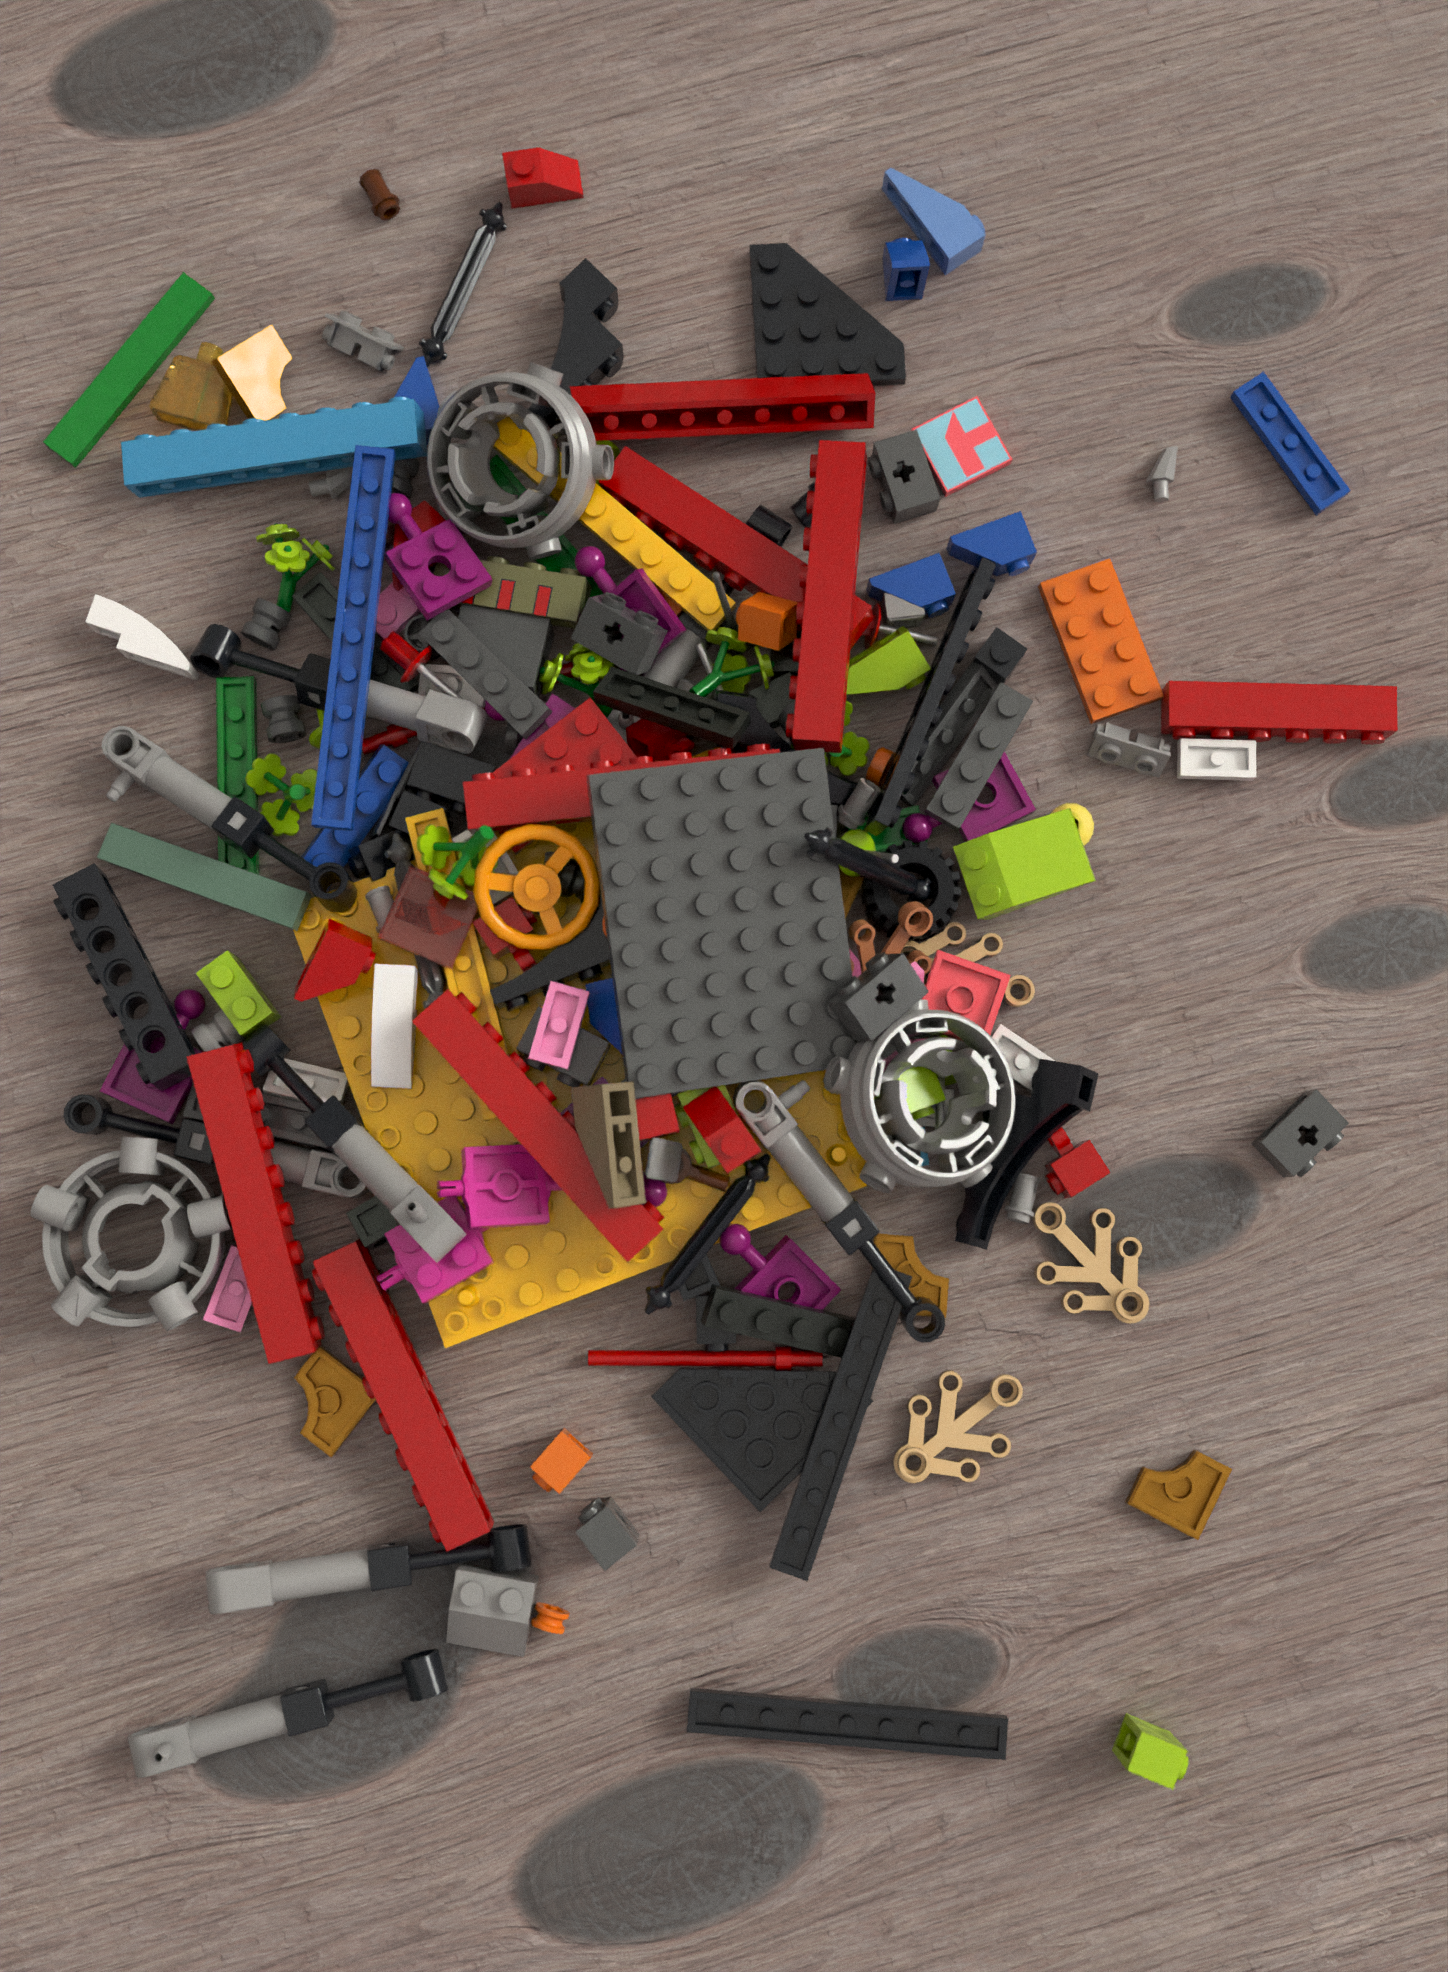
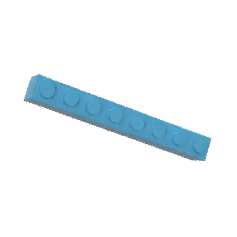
[121,397,427,498]

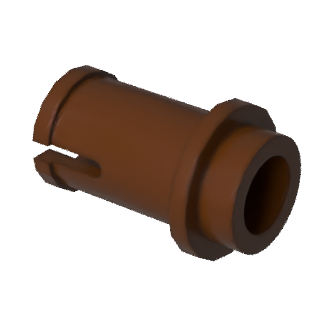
[359,169,400,221]

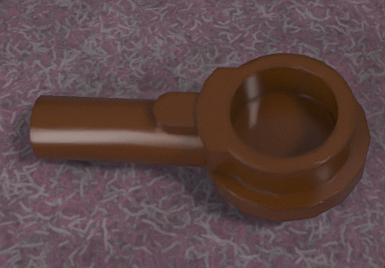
[663,1148,730,1192]

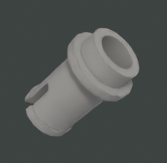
[837,778,882,830]
[365,886,406,935]
[1004,1173,1040,1224]

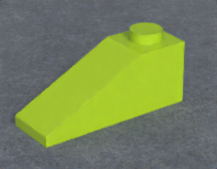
[847,626,931,695]

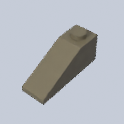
[571,1081,646,1208]

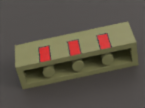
[434,556,592,629]

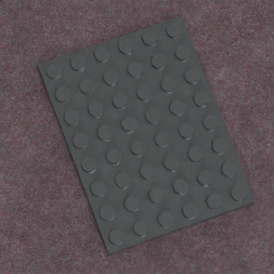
[586,748,858,1098]

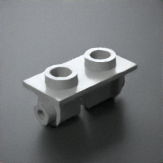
[322,310,404,371]
[1087,722,1171,778]

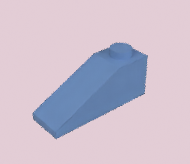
[882,168,986,275]

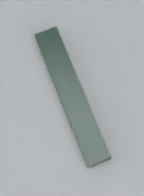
[97,823,312,931]

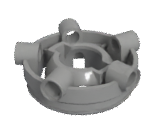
[427,363,614,560]
[824,1000,1016,1193]
[30,1137,232,1332]

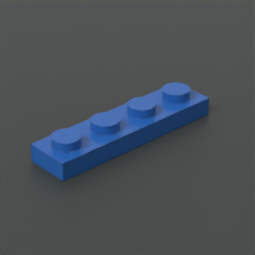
[1230,371,1351,516]
[301,744,408,890]

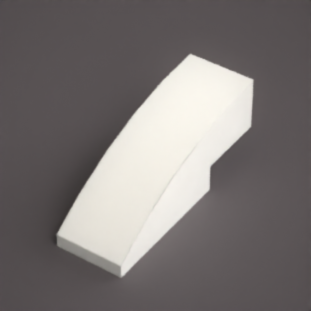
[85,594,199,680]
[371,964,418,1089]

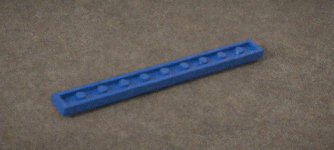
[311,445,396,831]

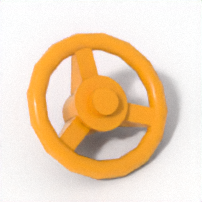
[473,824,600,951]

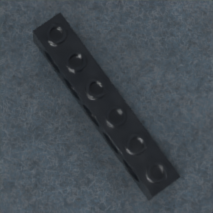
[53,863,196,1091]

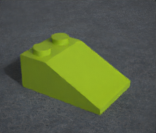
[953,808,1096,920]

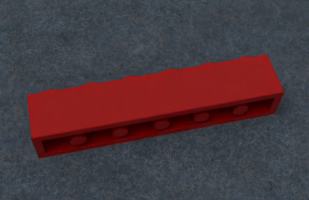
[1161,681,1398,745]

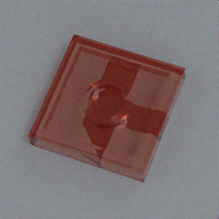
[378,865,478,970]

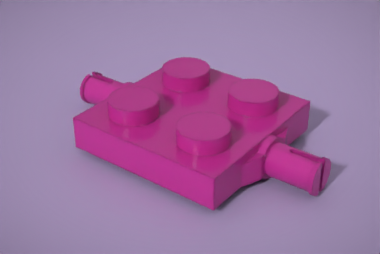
[437,1144,562,1229]
[376,1196,494,1304]

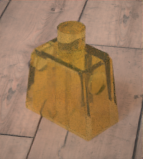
[149,342,233,431]

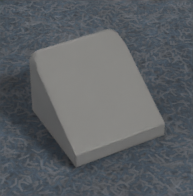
[881,593,925,628]
[645,1137,682,1182]

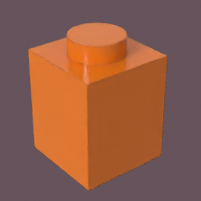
[736,592,798,651]
[530,1428,593,1494]

